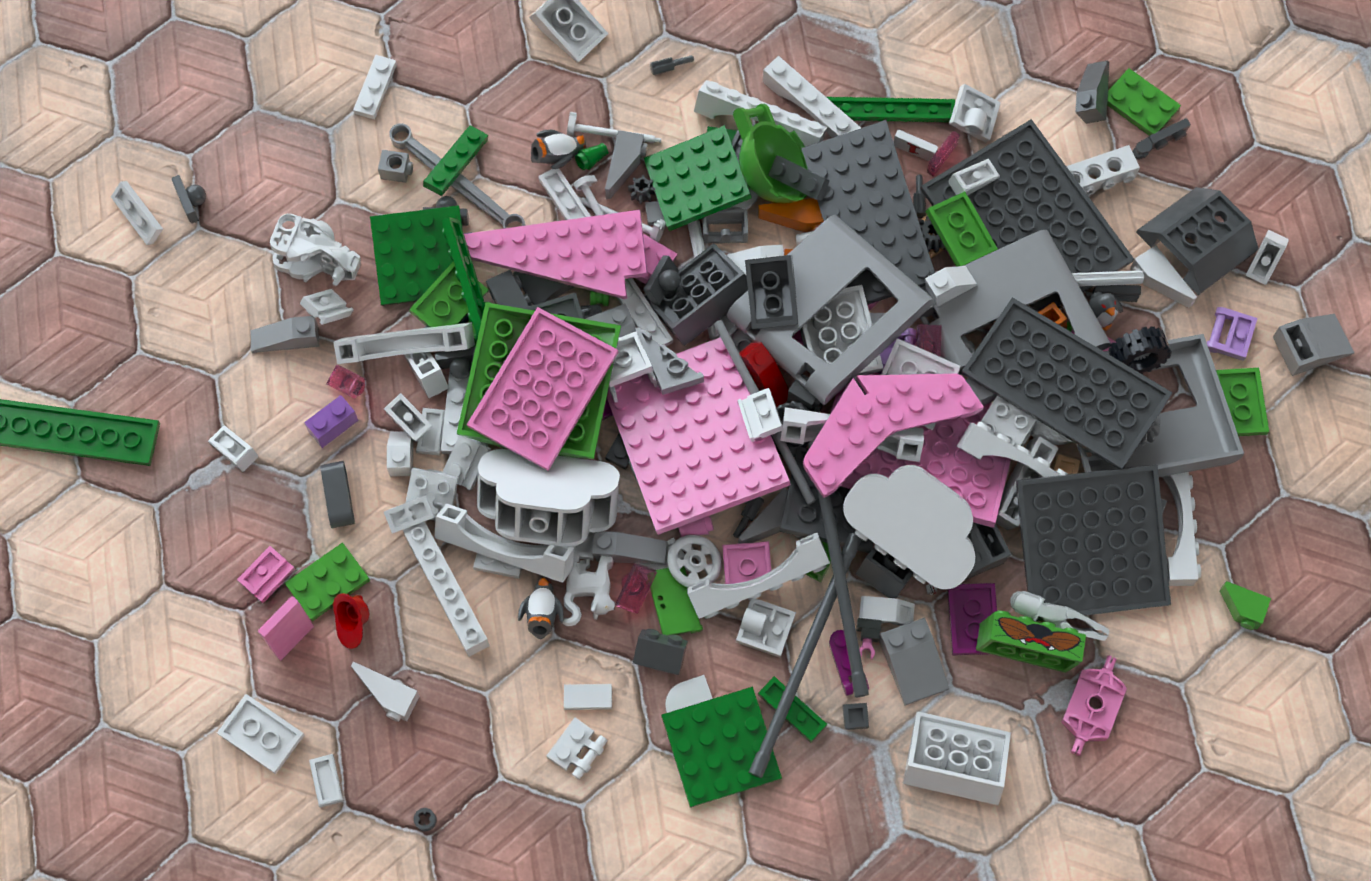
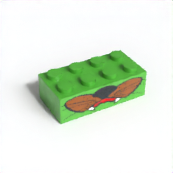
[976,610,1086,673]

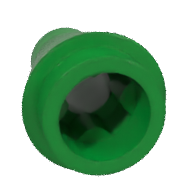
[575,143,609,170]

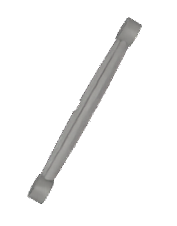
[389,123,526,229]

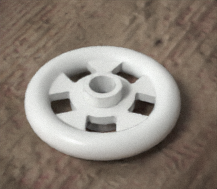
[667,535,722,587]

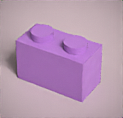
[304,395,359,448]

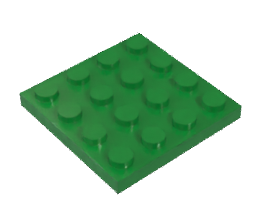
[643,125,752,231]
[370,205,462,306]
[661,686,782,808]

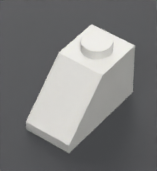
[1246,230,1289,285]
[925,266,977,307]
[384,393,432,442]
[387,431,413,477]

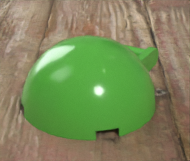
[733,104,808,203]

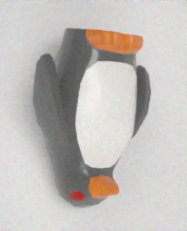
[531,130,586,169]
[1088,292,1123,331]
[518,577,564,640]

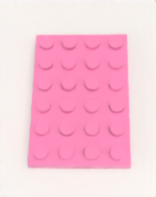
[467,307,619,471]

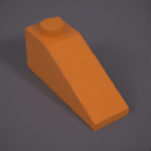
[758,198,824,233]

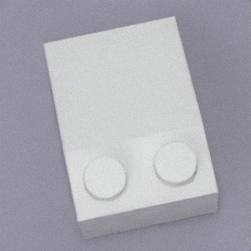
[529,0,609,63]

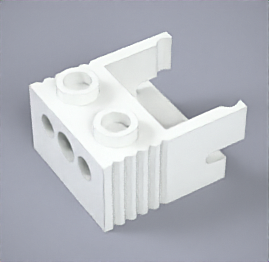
[609,332,658,403]

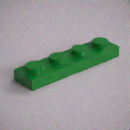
[423,125,488,196]

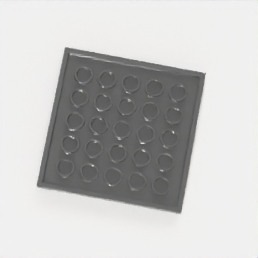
[1016,464,1171,621]

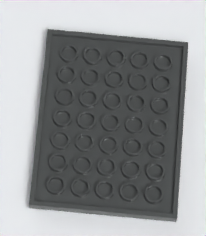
[921,119,1134,312]

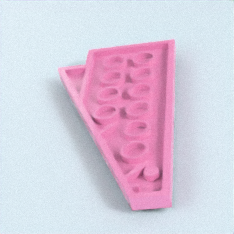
[464,210,648,299]

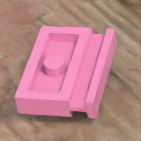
[237,546,296,603]

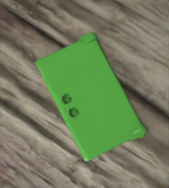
[646,566,703,636]

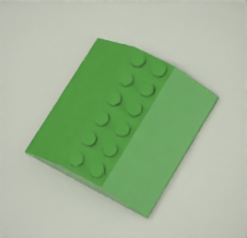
[457,302,621,459]

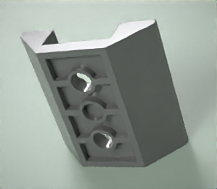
[1136,187,1258,295]

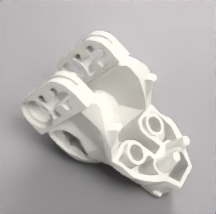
[270,214,361,286]

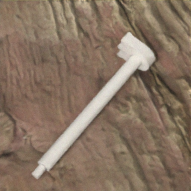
[567,112,661,143]
[574,175,604,216]
[578,196,666,242]

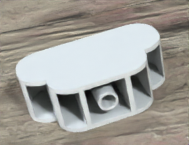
[477,449,620,547]
[843,465,975,589]

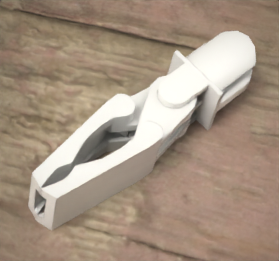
[1010,591,1109,641]

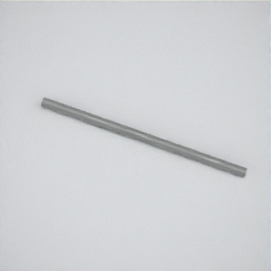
[714,320,816,505]

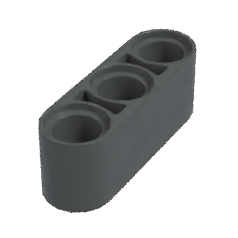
[320,461,355,528]

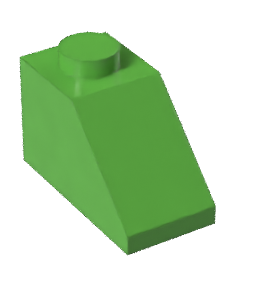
[1220,581,1271,630]

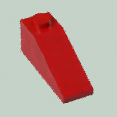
[739,342,789,408]

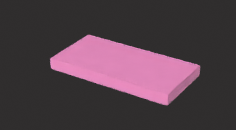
[258,596,314,661]

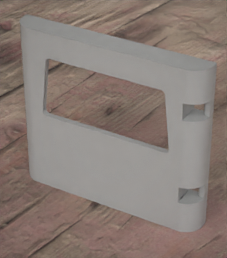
[727,215,935,405]
[920,230,1111,406]
[1077,334,1244,477]

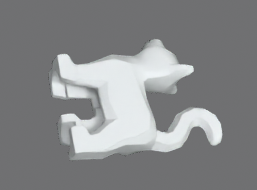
[562,554,615,626]

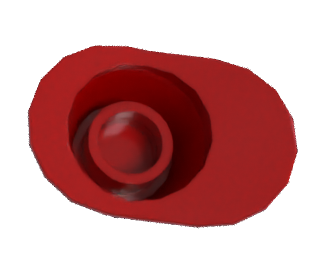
[333,593,370,649]

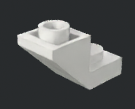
[859,596,915,626]

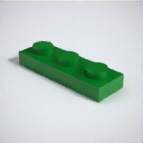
[758,676,827,743]

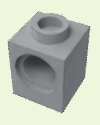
[378,150,413,183]

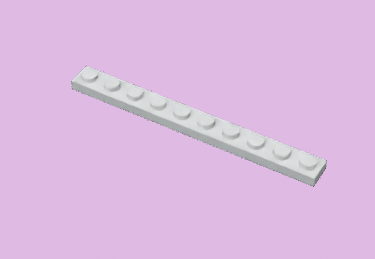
[538,169,673,347]

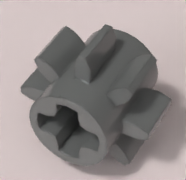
[628,175,656,205]

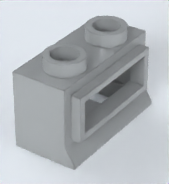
[703,207,748,244]

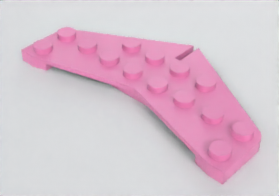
[803,374,984,498]

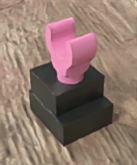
[856,618,882,660]

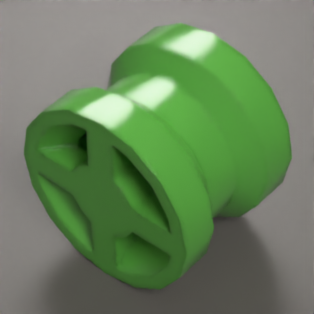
[590,291,610,306]

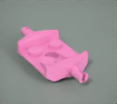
[1061,656,1127,756]

